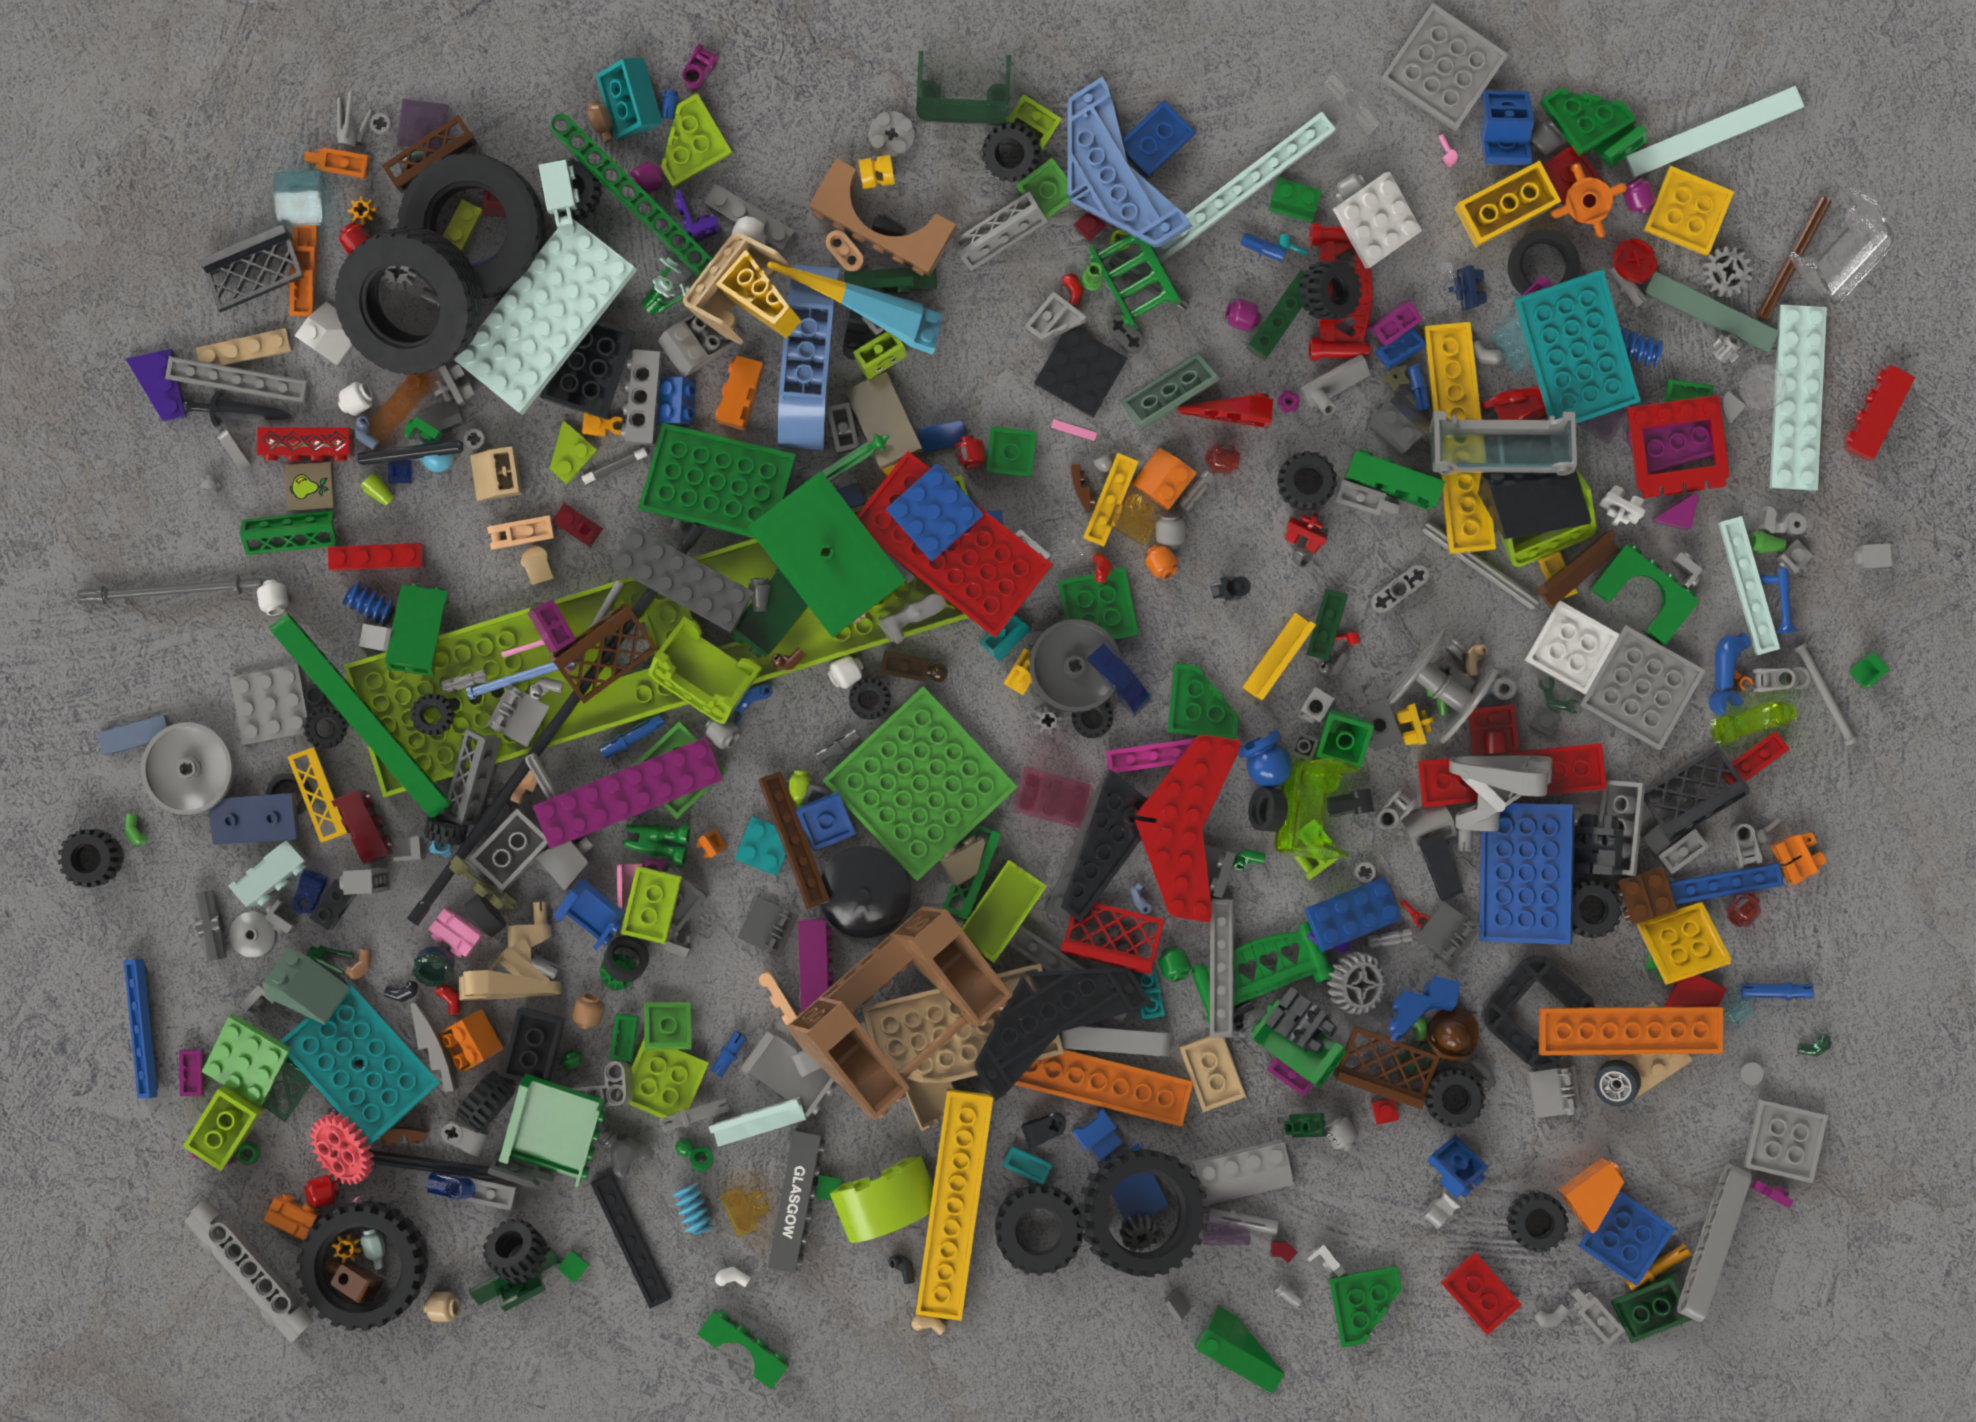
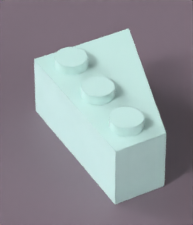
[228,840,309,907]

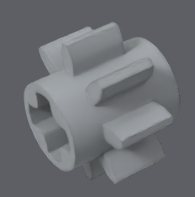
[1712,334,1742,363]
[1034,707,1062,735]

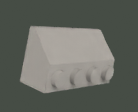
[1193,1139,1294,1206]

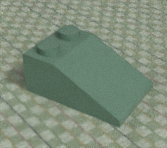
[263,947,350,1025]

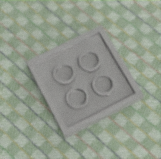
[230,664,309,745]
[1743,1099,1828,1183]

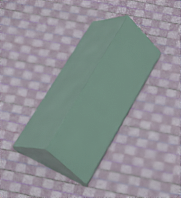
[1121,353,1219,432]

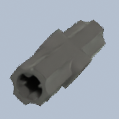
[192,890,227,962]

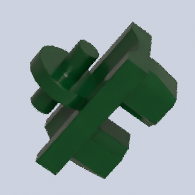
[1284,1113,1327,1138]

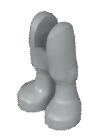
[879,593,946,644]

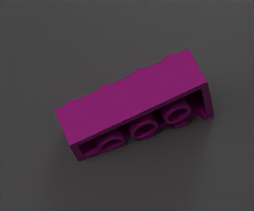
[798,919,833,1013]

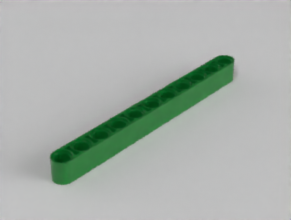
[550,113,712,278]
[269,612,451,819]

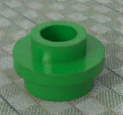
[560,1050,583,1069]
[237,1141,260,1165]

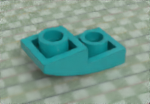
[1133,968,1165,1021]

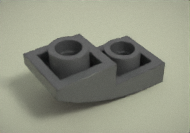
[1290,732,1338,771]

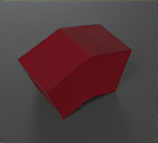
[1270,1240,1298,1263]

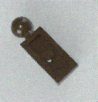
[880,650,948,682]

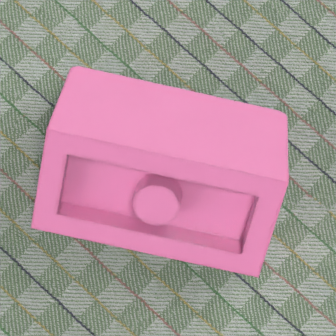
[617,864,643,911]

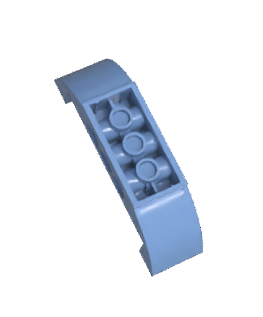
[778,264,840,451]

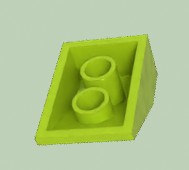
[183,1085,265,1172]

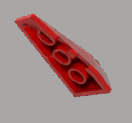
[1177,392,1273,429]

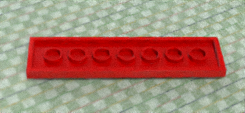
[1417,743,1607,807]

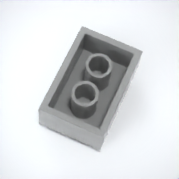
[469,808,548,891]

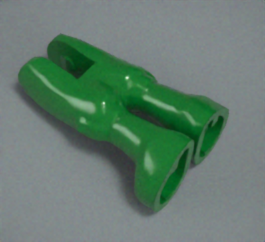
[622,824,691,868]

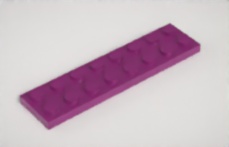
[533,737,724,849]

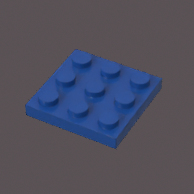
[886,463,984,562]
[1578,1191,1676,1286]

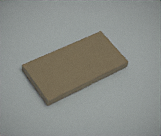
[844,372,923,470]

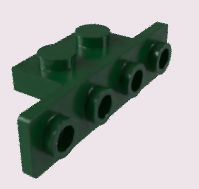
[844,267,937,294]
[469,1247,560,1312]

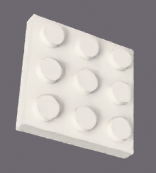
[1333,172,1422,268]
[1524,601,1620,695]

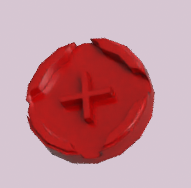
[1612,238,1658,283]

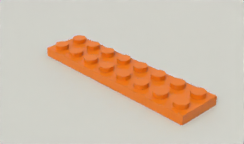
[1539,1006,1723,1055]
[1014,1049,1193,1127]

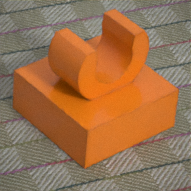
[696,828,728,858]

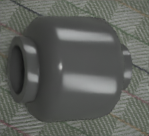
[1530,121,1563,155]

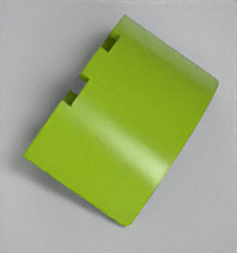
[830,1156,933,1243]

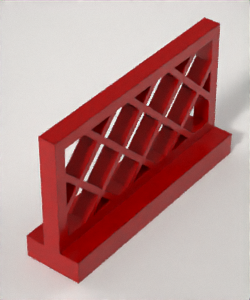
[1061,903,1165,975]

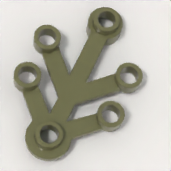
[449,855,518,911]

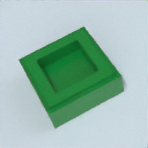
[815,1174,842,1201]
[557,1250,590,1283]

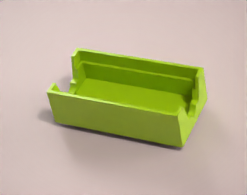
[961,859,1047,963]

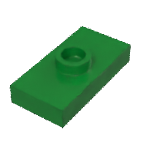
[1664,379,1714,402]
[609,1013,639,1063]

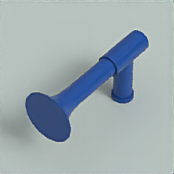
[1760,568,1800,633]

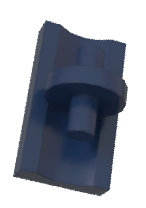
[1448,265,1487,311]

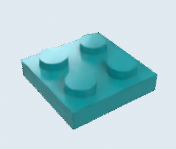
[734,816,786,876]

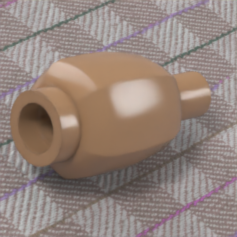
[587,100,613,143]

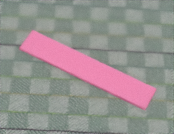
[1051,419,1097,441]

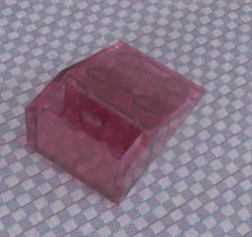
[1013,767,1091,829]

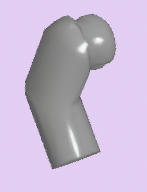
[529,678,564,700]
[1535,1304,1570,1328]

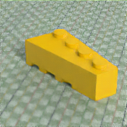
[716,249,801,339]

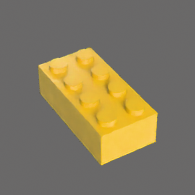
[1454,161,1561,248]

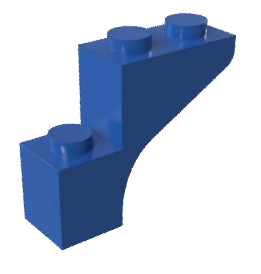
[1388,976,1461,1041]

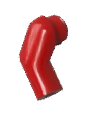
[1092,553,1112,583]

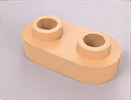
[826,230,864,272]

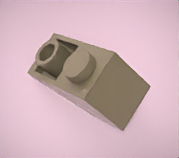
[939,836,985,886]

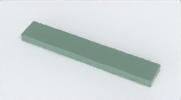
[1644,272,1779,353]

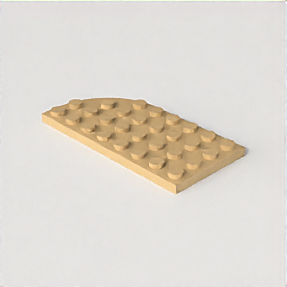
[861,963,1064,1084]

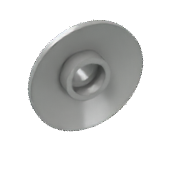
[229,911,276,957]

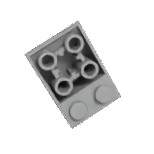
[658,314,745,377]

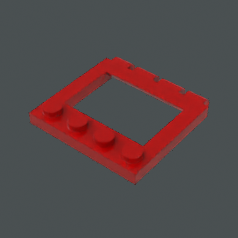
[1626,395,1730,499]

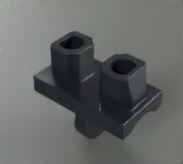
[1210,576,1251,601]

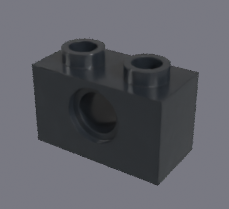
[309,879,357,930]

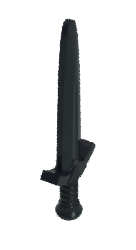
[183,390,291,428]

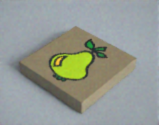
[285,462,335,511]

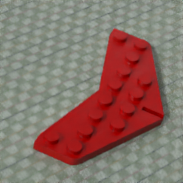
[1135,734,1241,923]

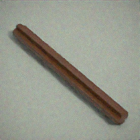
[1757,196,1832,320]

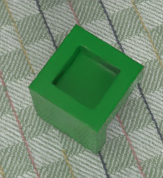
[1849,652,1890,689]

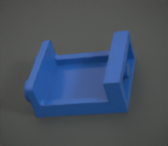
[553,878,625,950]

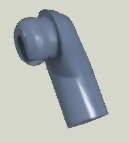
[355,416,380,450]

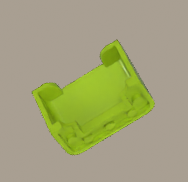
[649,616,762,724]

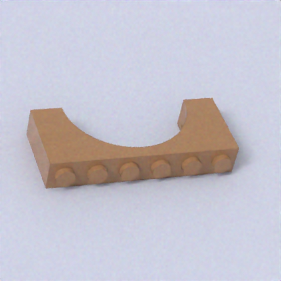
[809,158,957,276]

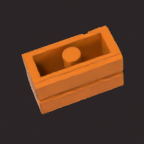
[263,1193,321,1240]

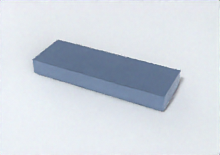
[97,715,169,755]

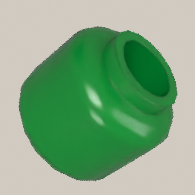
[1158,946,1192,982]

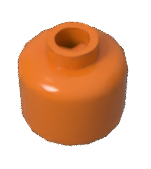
[1145,545,1179,580]

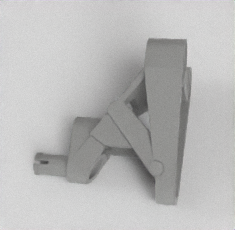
[1449,755,1552,851]

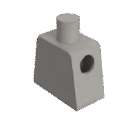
[536,835,594,891]

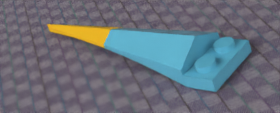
[767,262,943,355]

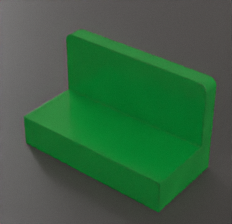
[1594,125,1647,169]

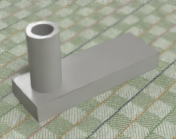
[1301,354,1371,415]

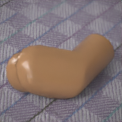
[345,949,371,980]

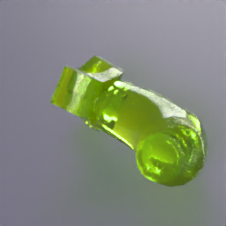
[1709,702,1798,745]

